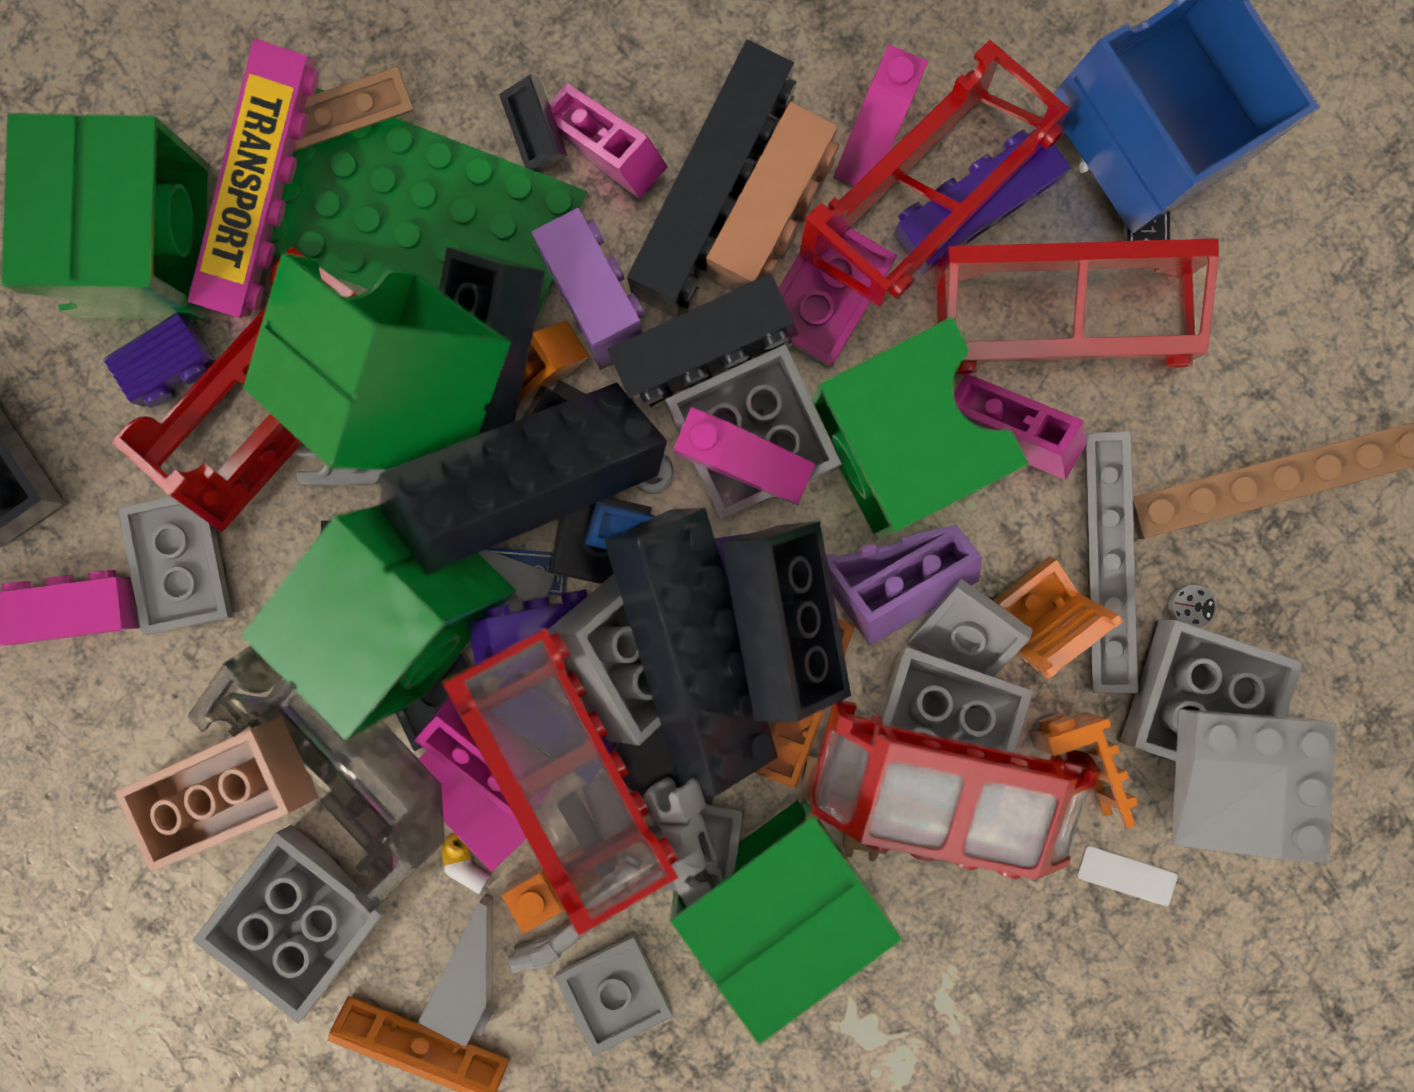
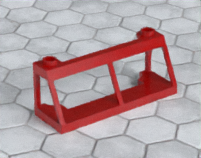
[799,40,1070,307]
[935,238,1219,374]
[111,247,357,532]

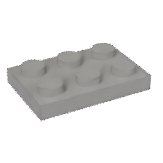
[117,497,233,636]

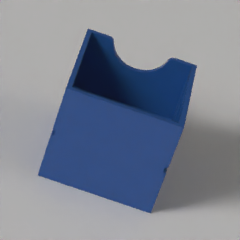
[1053,0,1319,235]

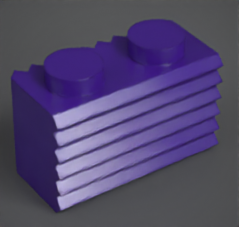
[103,312,215,408]

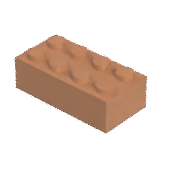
[707,101,840,291]
[114,716,318,873]

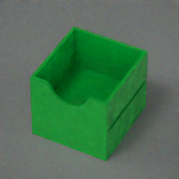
[1,113,210,320]
[243,253,511,470]
[812,316,1029,540]
[241,504,516,740]
[670,797,902,1045]

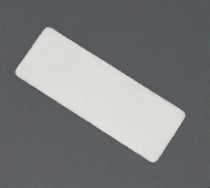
[1078,846,1178,906]

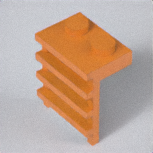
[992,556,1123,679]
[1029,712,1138,829]

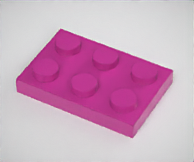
[778,228,898,369]

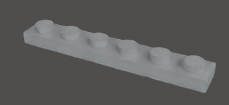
[1086,431,1139,693]

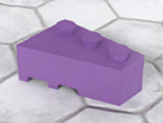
[531,208,645,370]
[826,525,982,645]

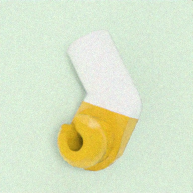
[441,833,490,894]

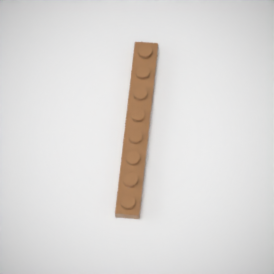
[1133,422,1414,539]

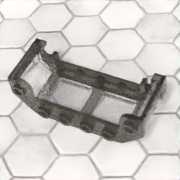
[187,645,445,913]

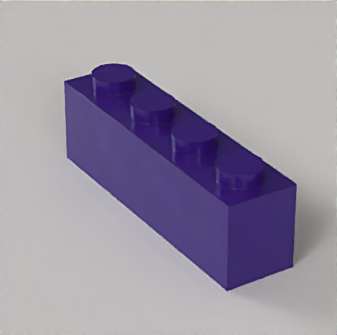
[893,128,1071,275]

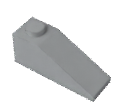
[418,894,493,1047]

